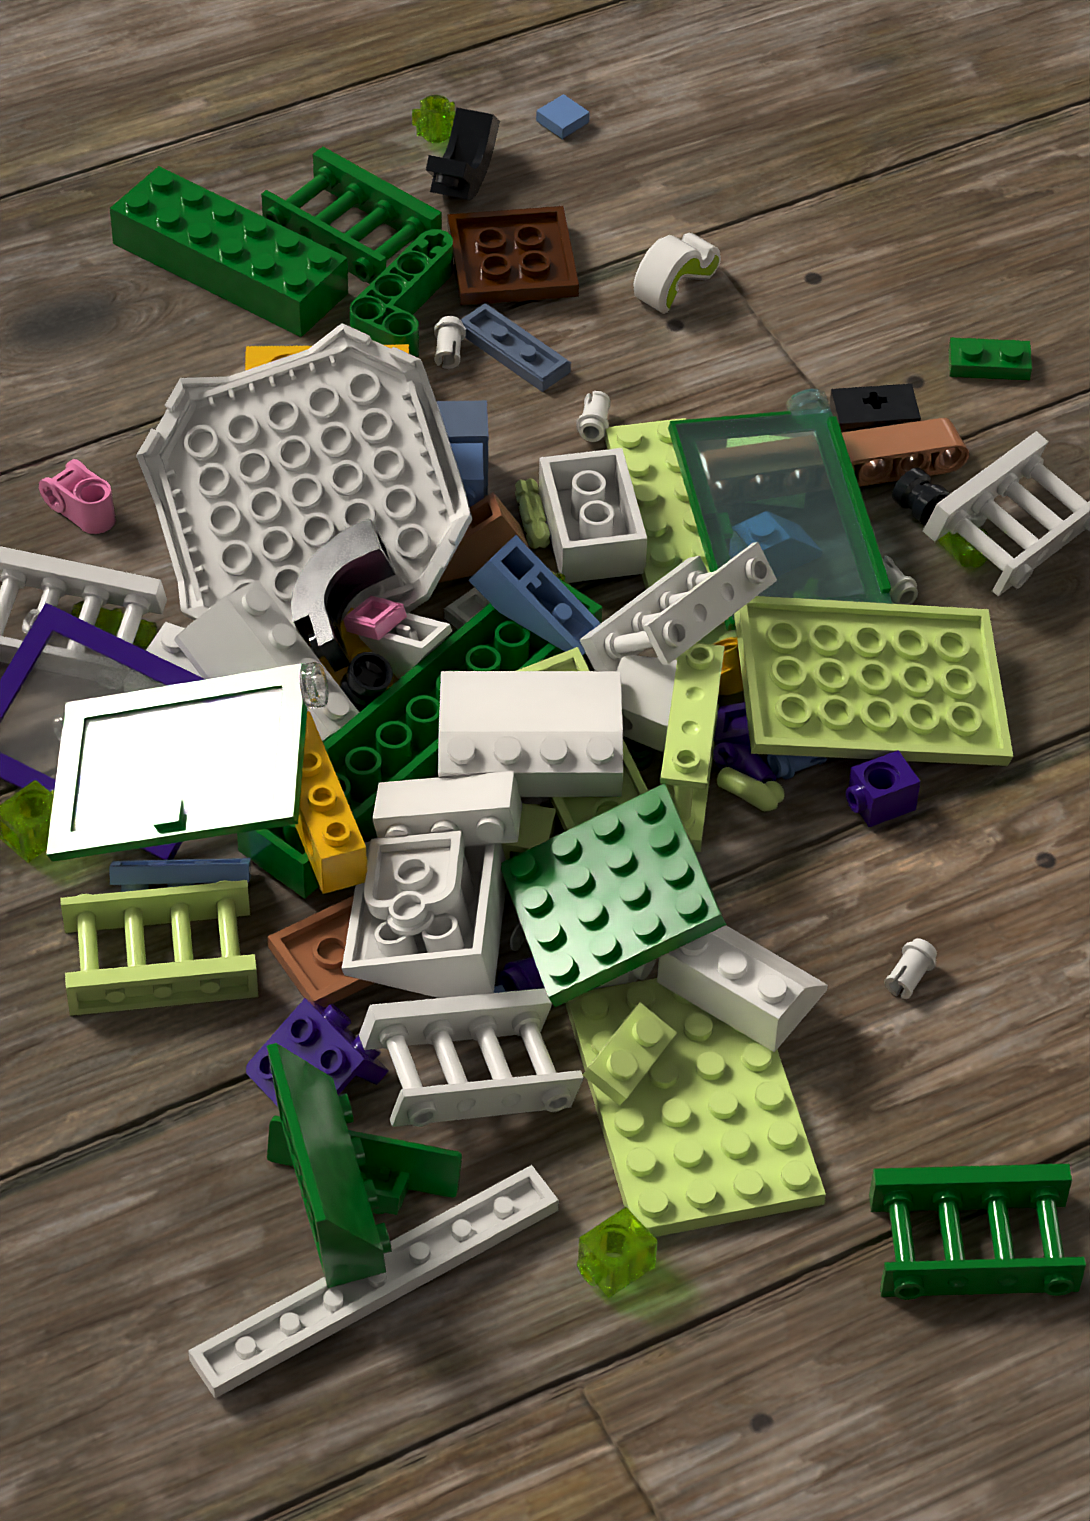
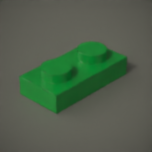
[948,337,1032,380]

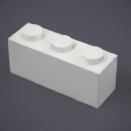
[373,771,522,847]

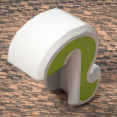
[633,233,721,314]

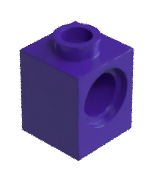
[846,750,921,827]

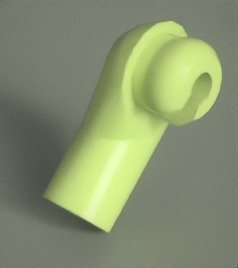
[717,767,785,811]

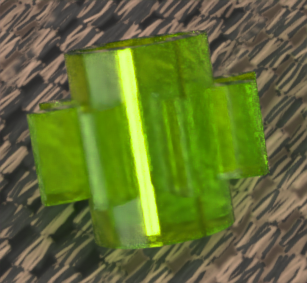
[412,95,456,143]

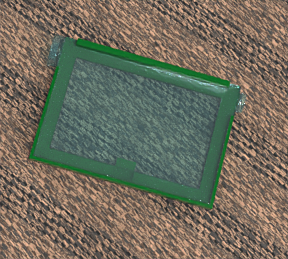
[668,389,893,631]

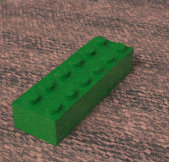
[110,166,348,337]

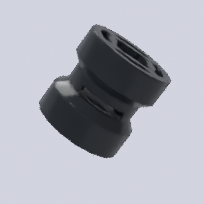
[892,467,950,526]
[339,652,393,712]

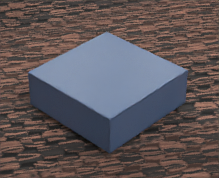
[536,94,590,139]

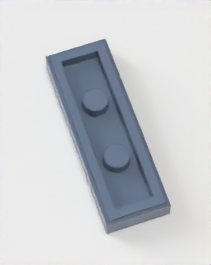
[461,303,571,392]

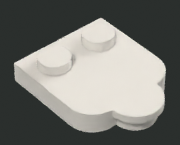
[364,831,465,936]

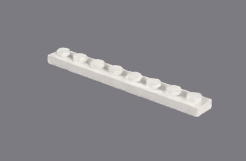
[188,1165,559,1399]

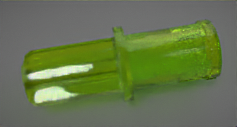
[71,601,157,649]

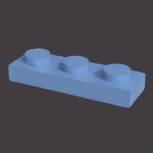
[109,858,251,892]

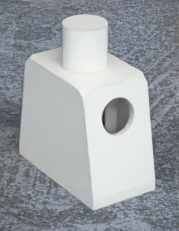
[617,655,677,752]

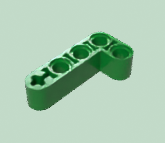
[350,229,453,358]

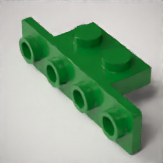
[267,1116,462,1215]

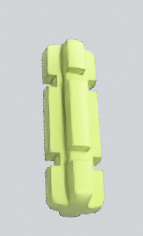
[515,478,550,549]

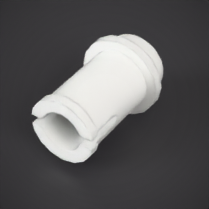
[434,316,466,369]
[576,391,611,442]
[882,556,918,605]
[884,938,937,999]

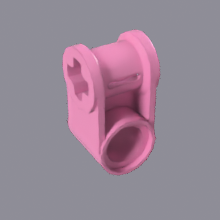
[39,459,116,534]

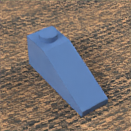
[468,535,601,655]

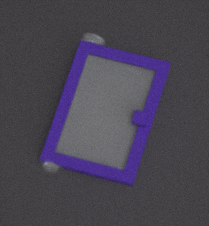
[0,603,271,860]

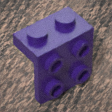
[246,998,389,1107]

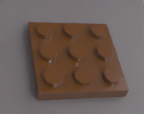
[447,206,579,305]

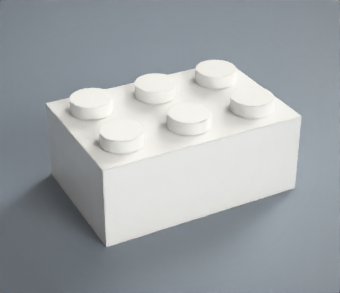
[539,448,647,583]

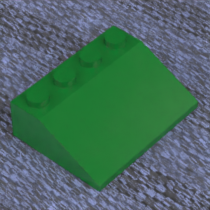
[267,1043,392,1288]

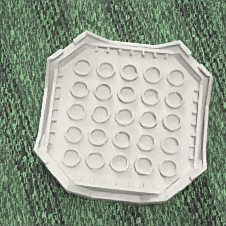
[136,323,473,650]

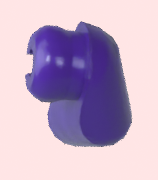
[713,742,776,784]

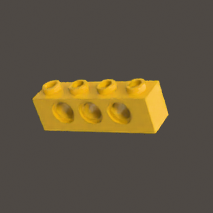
[266,711,367,894]

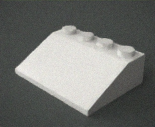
[438,671,623,797]
[342,842,506,998]

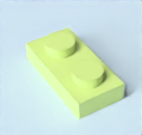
[582,1002,677,1106]

